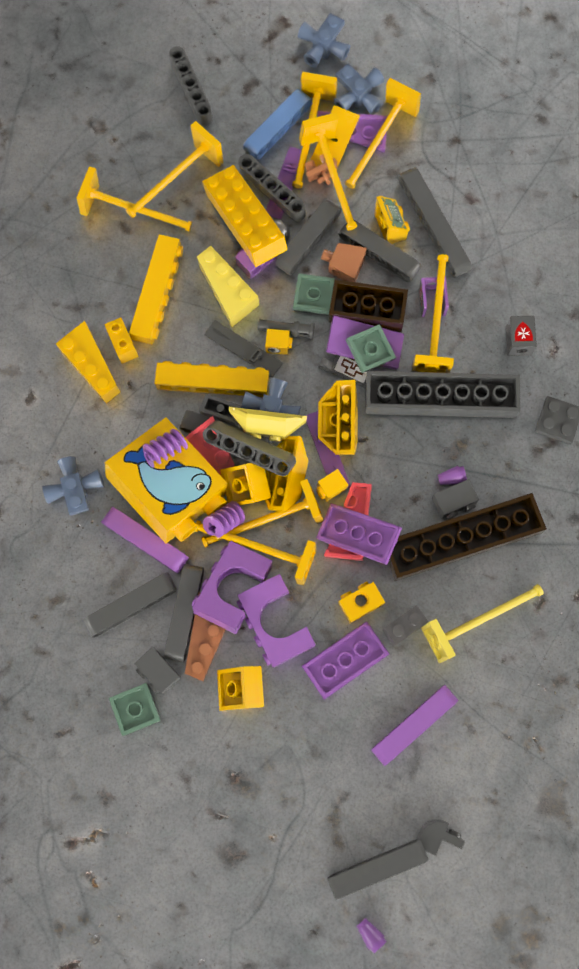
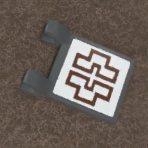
[318,355,372,387]

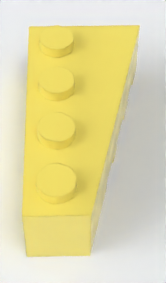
[197,246,259,327]

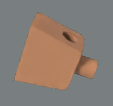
[321,243,367,282]

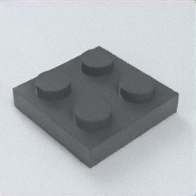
[535,396,579,444]

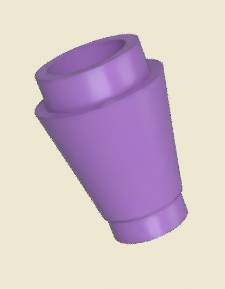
[438,465,467,486]
[356,918,386,953]

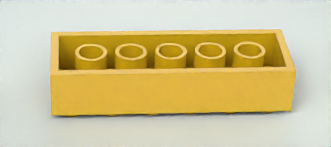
[202,165,288,267]

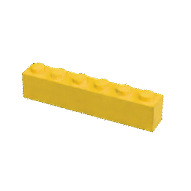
[129,234,183,345]
[154,361,270,397]

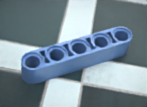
[243,89,313,160]

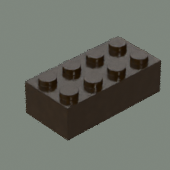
[329,280,408,332]

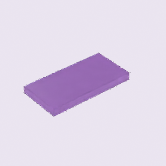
[326,316,404,370]
[316,503,402,565]
[302,621,389,700]

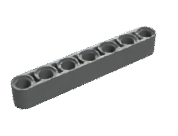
[398,167,472,278]

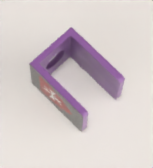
[419,277,449,317]

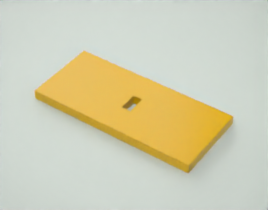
[310,105,360,170]

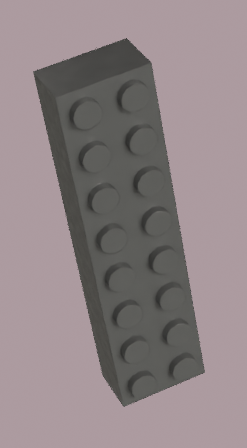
[365,371,520,418]

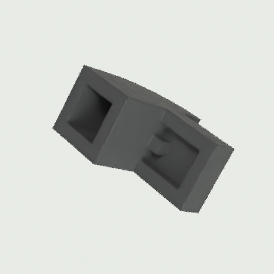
[416,820,465,856]

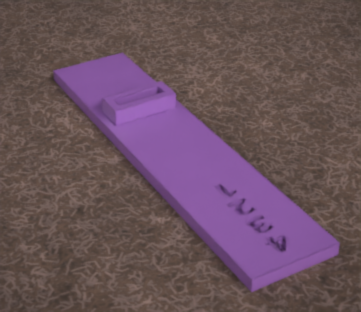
[266,146,301,219]
[305,411,351,488]

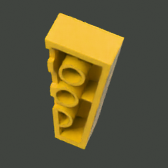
[55,321,120,404]

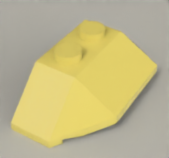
[229,407,307,442]

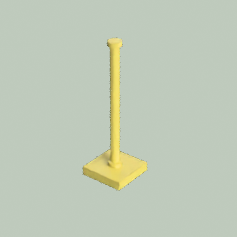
[421,584,543,664]

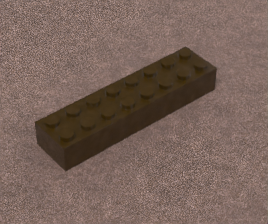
[388,493,547,581]

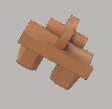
[305,154,338,185]

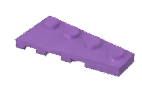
[317,111,387,153]

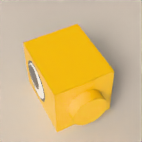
[265,329,293,355]

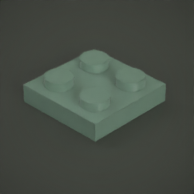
[293,273,335,315]
[345,324,396,373]
[109,683,161,736]

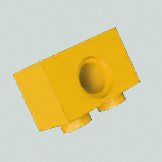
[104,317,139,364]
[316,469,348,502]
[338,581,385,623]

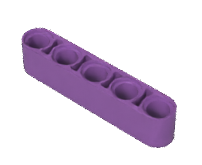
[101,507,189,574]
[371,685,458,766]

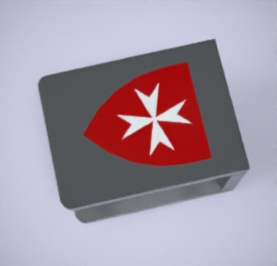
[505,316,537,356]

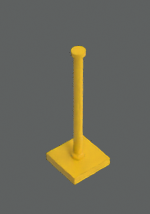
[292,71,337,189]
[345,78,421,189]
[299,112,357,230]
[126,121,224,218]
[76,166,193,232]
[411,254,454,373]
[201,479,324,548]
[195,520,317,586]

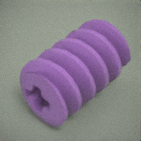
[143,429,188,468]
[203,501,245,537]

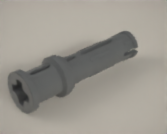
[258,319,315,340]

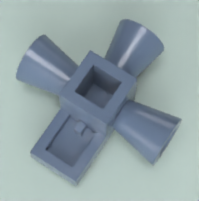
[298,13,351,68]
[334,63,384,115]
[242,378,301,415]
[42,456,104,516]

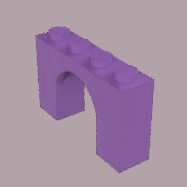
[192,541,273,634]
[236,574,316,668]

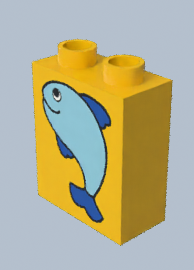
[105,417,228,544]

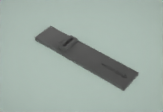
[204,320,283,378]

